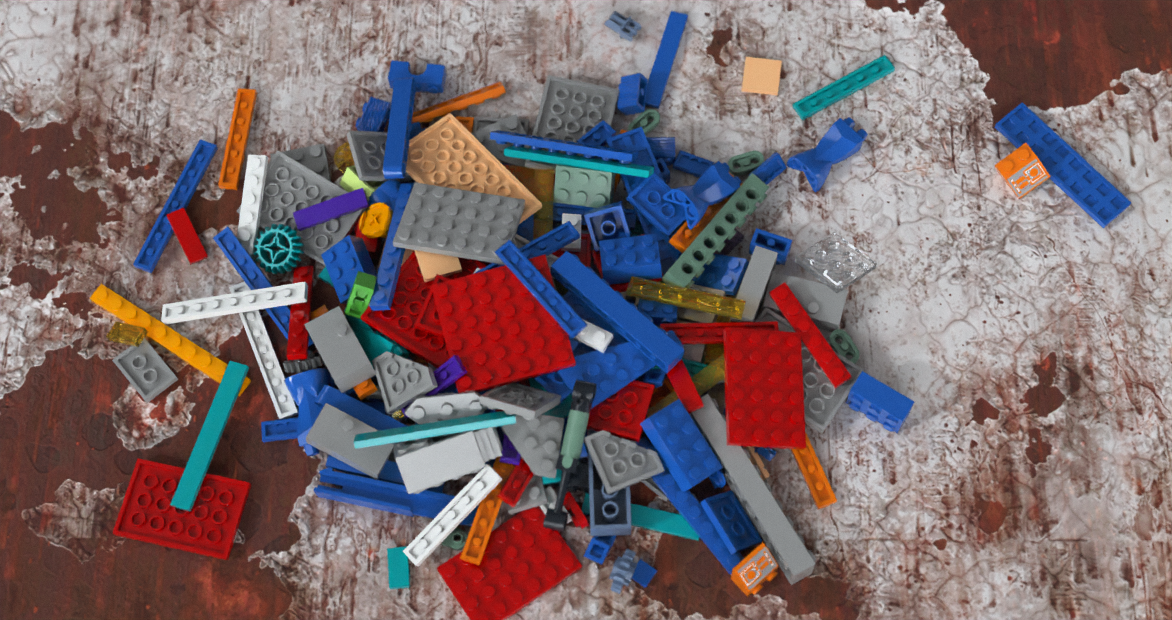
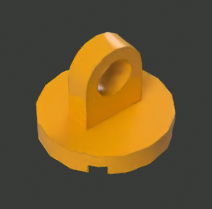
[359,202,393,238]

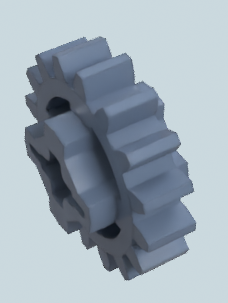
[609,549,637,594]

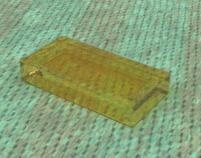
[106,322,148,347]

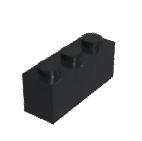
[542,462,602,494]

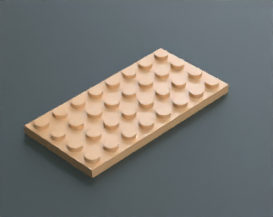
[406,113,542,224]

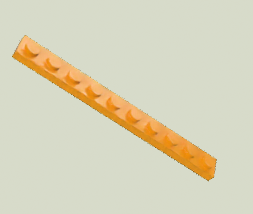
[89,284,251,397]

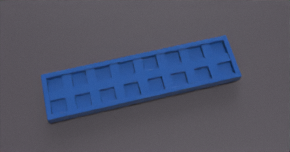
[994,103,1132,229]
[606,126,697,275]

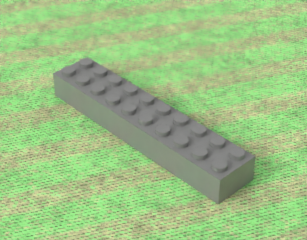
[689,394,816,585]

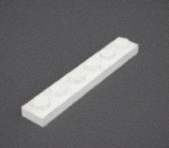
[237,154,268,260]
[403,464,502,566]

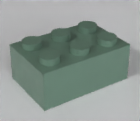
[553,164,616,208]

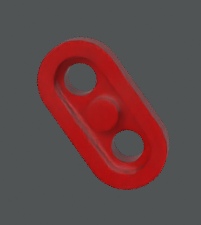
[563,491,589,529]

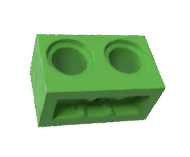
[344,271,377,319]

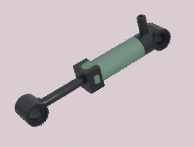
[543,379,597,532]

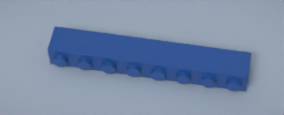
[550,251,684,374]

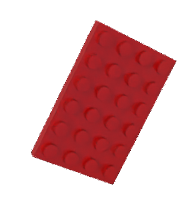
[723,327,806,450]
[112,458,251,560]
[436,506,582,620]

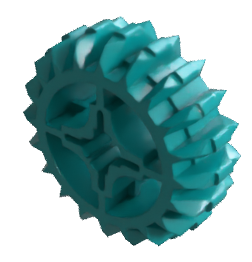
[253,224,304,275]

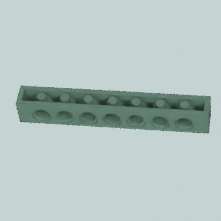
[662,173,769,294]

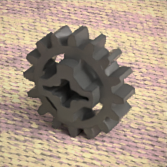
[283,350,325,374]

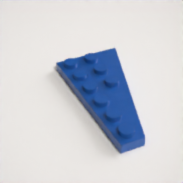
[557,330,684,409]

